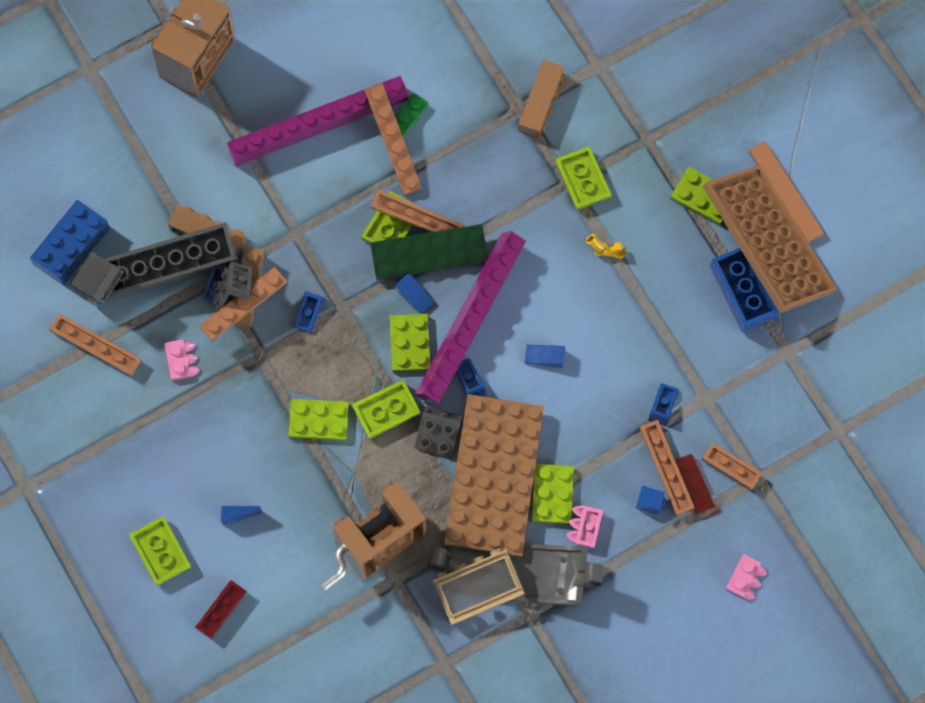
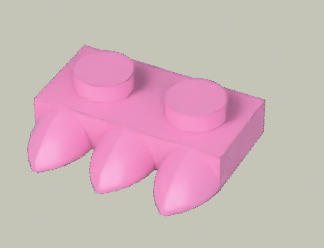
[165,340,200,381]
[566,506,603,549]
[725,554,767,600]

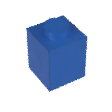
[636,486,667,515]

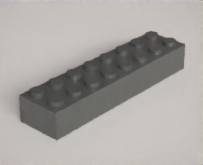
[79,222,239,306]

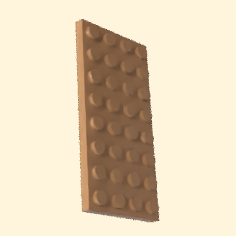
[702,165,837,313]
[444,394,544,558]

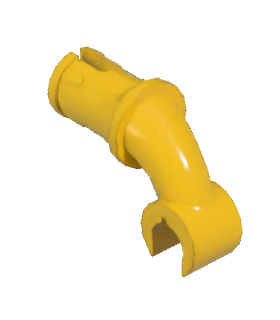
[586,234,626,258]

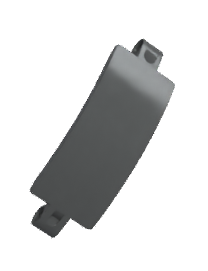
[427,543,604,606]

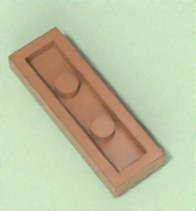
[702,442,762,491]

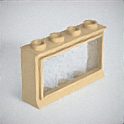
[433,548,525,625]

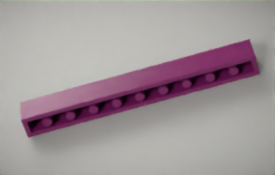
[227,75,408,167]
[414,231,526,404]

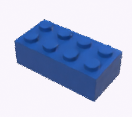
[30,199,110,286]
[710,248,779,333]

